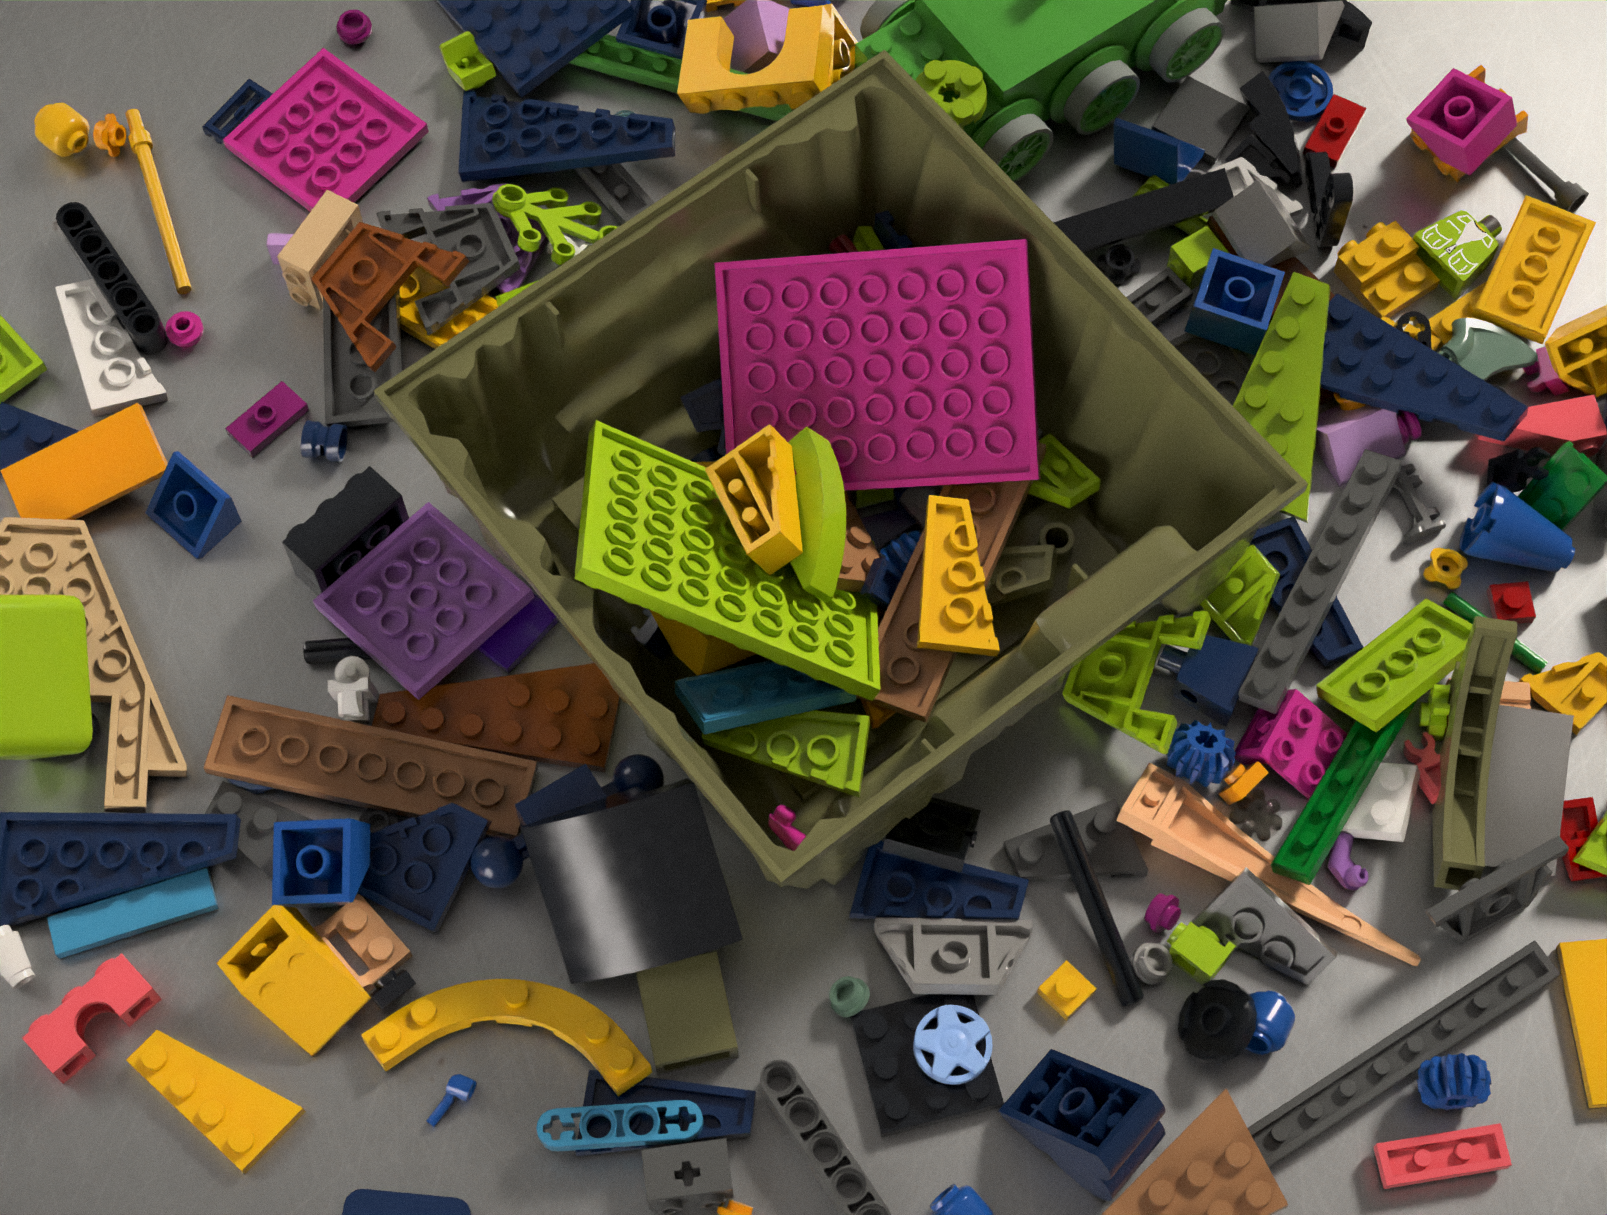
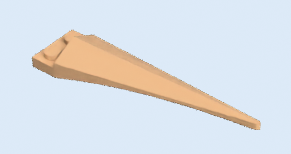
[1116,763,1421,966]

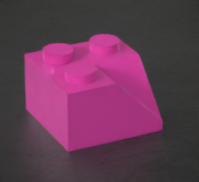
[1406,68,1517,176]

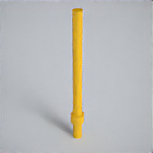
[125,109,192,294]

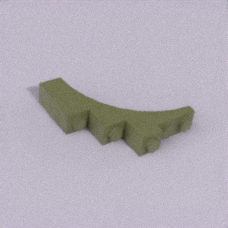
[1432,616,1518,890]

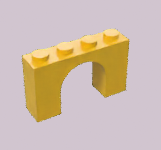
[677,5,835,114]

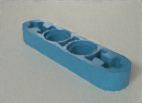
[536,1100,704,1151]

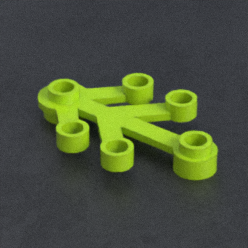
[491,184,618,265]

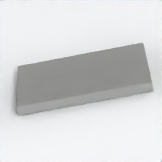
[1485,705,1574,877]

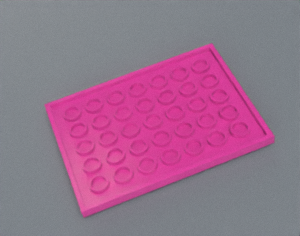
[715,239,1041,491]

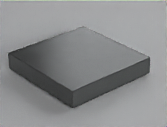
[1152,75,1250,165]

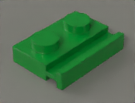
[1518,441,1607,532]

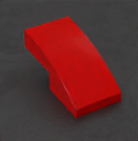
[1560,797,1607,881]

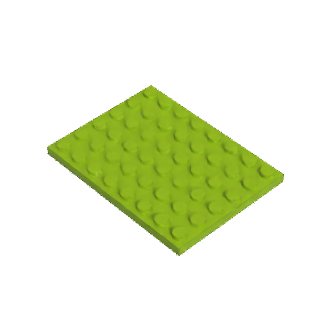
[574,420,881,701]

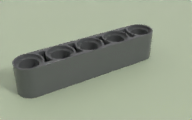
[760,1060,891,1215]

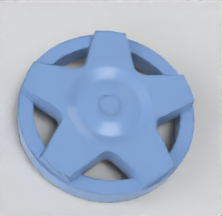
[913,1005,993,1085]

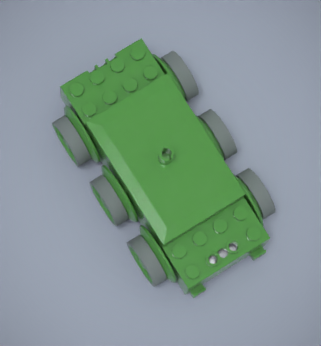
[854,0,1227,183]

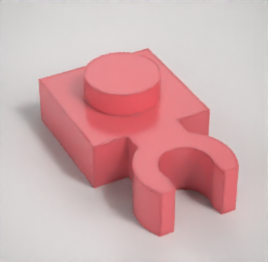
[1403,732,1441,804]

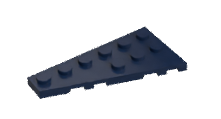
[0,812,241,927]

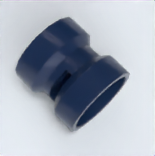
[300,420,348,462]

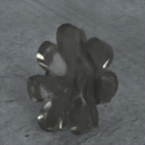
[1229,789,1283,841]

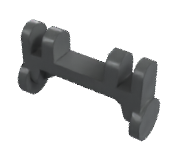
[1393,464,1446,544]

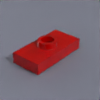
[1303,94,1367,168]

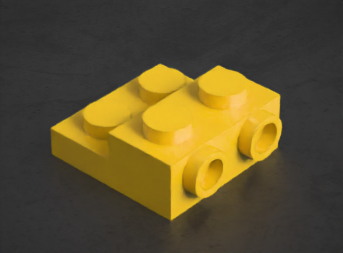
[1333,220,1440,319]

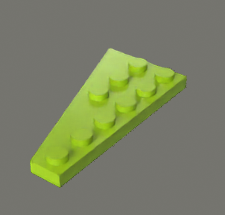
[1233,272,1330,523]

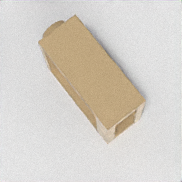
[277,190,363,310]

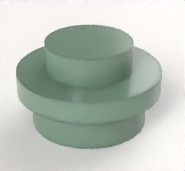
[829,976,870,1017]

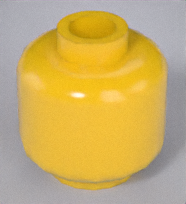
[34,102,90,157]

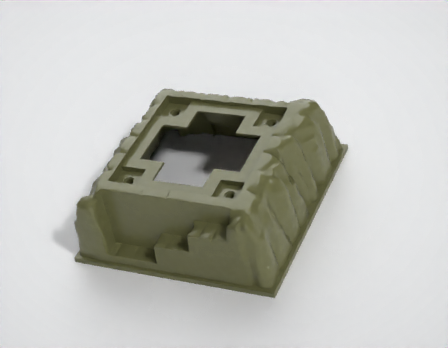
[373,50,1308,889]

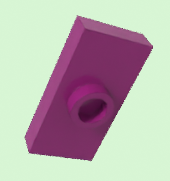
[225,381,309,458]

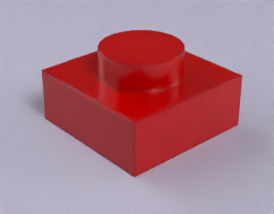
[1486,581,1536,624]

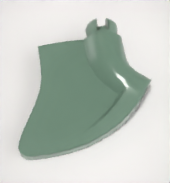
[1437,318,1538,381]

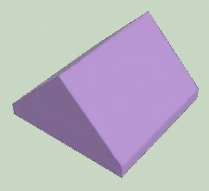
[724,0,789,74]
[1315,405,1406,486]

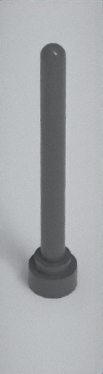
[1504,137,1589,213]

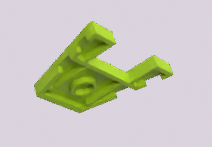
[1062,611,1211,754]

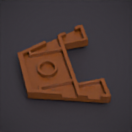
[312,222,469,373]

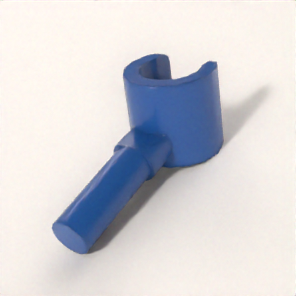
[426,1074,477,1127]

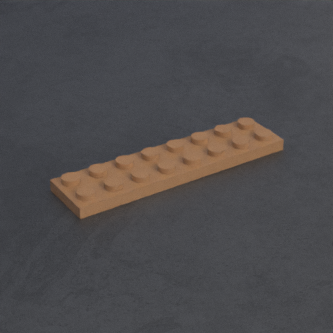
[856,442,1047,723]
[204,695,538,840]

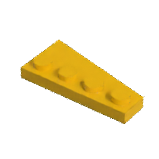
[917,495,1000,657]

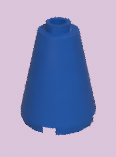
[1459,483,1575,573]

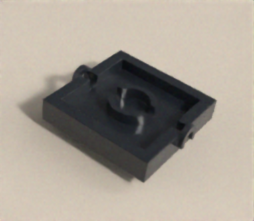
[882,797,981,873]

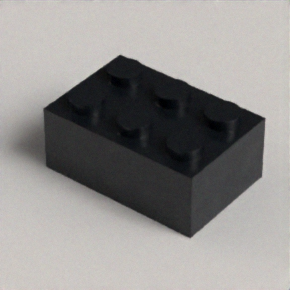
[282,466,409,596]

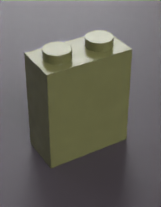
[636,951,739,1075]

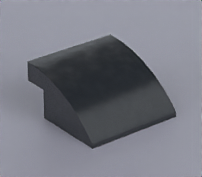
[520,778,743,984]

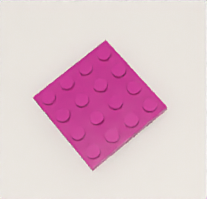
[223,48,429,212]

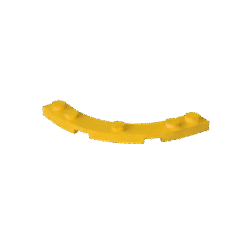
[361,979,653,1096]

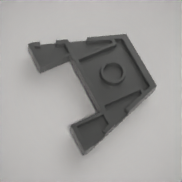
[376,203,520,335]

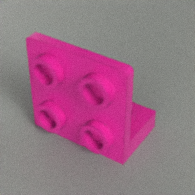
[1234,689,1348,799]

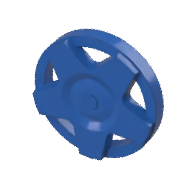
[1268,61,1333,123]

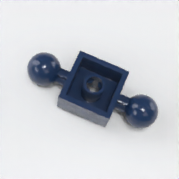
[471,754,664,888]

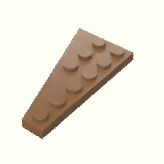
[1101,1089,1288,1215]

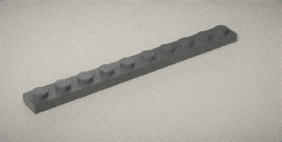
[1248,940,1561,1168]

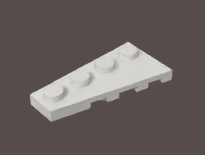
[55,279,168,417]

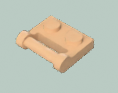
[313,894,413,993]

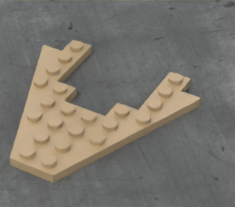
[0,517,187,813]

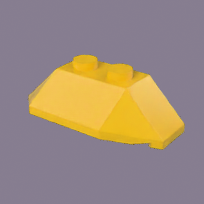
[1544,305,1607,398]

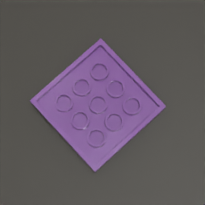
[313,502,535,700]

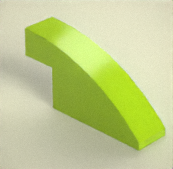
[788,426,846,603]

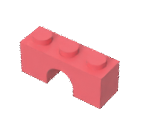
[22,953,162,1084]

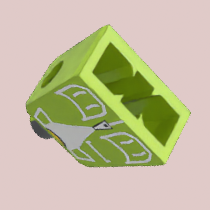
[1413,210,1502,300]

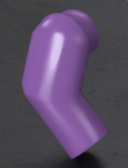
[1328,832,1369,890]

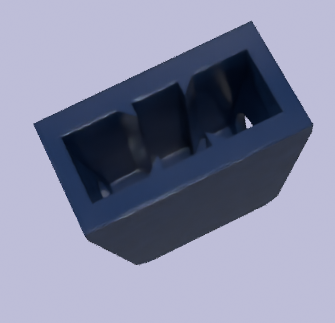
[1157,635,1259,727]

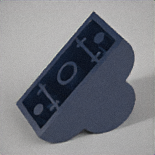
[998,1049,1166,1201]

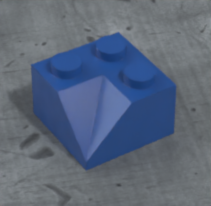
[1184,248,1285,356]
[272,818,370,909]

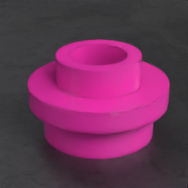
[165,311,204,348]

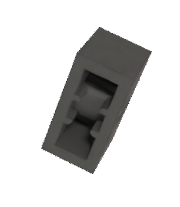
[641,1138,734,1214]

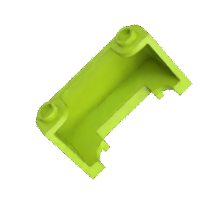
[0,594,93,760]

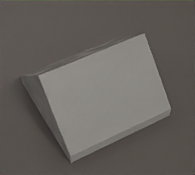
[1254,1,1345,63]
[1212,180,1311,267]

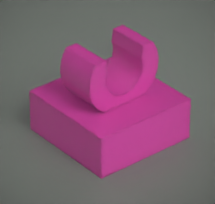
[1523,346,1569,396]

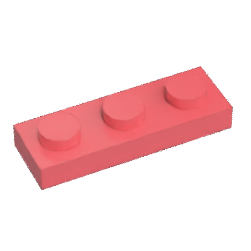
[1373,1123,1512,1189]

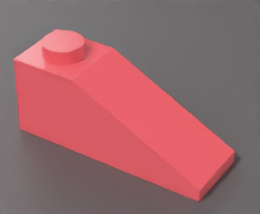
[1476,395,1607,458]

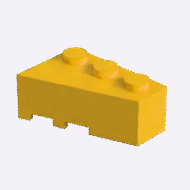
[705,424,803,575]

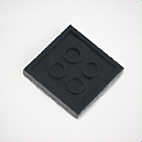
[850,994,1004,1138]

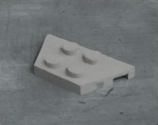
[874,917,1033,995]

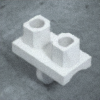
[327,656,378,724]

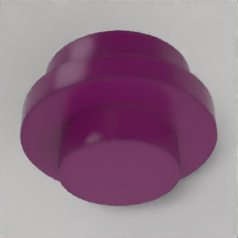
[336,9,372,44]
[1144,893,1181,934]

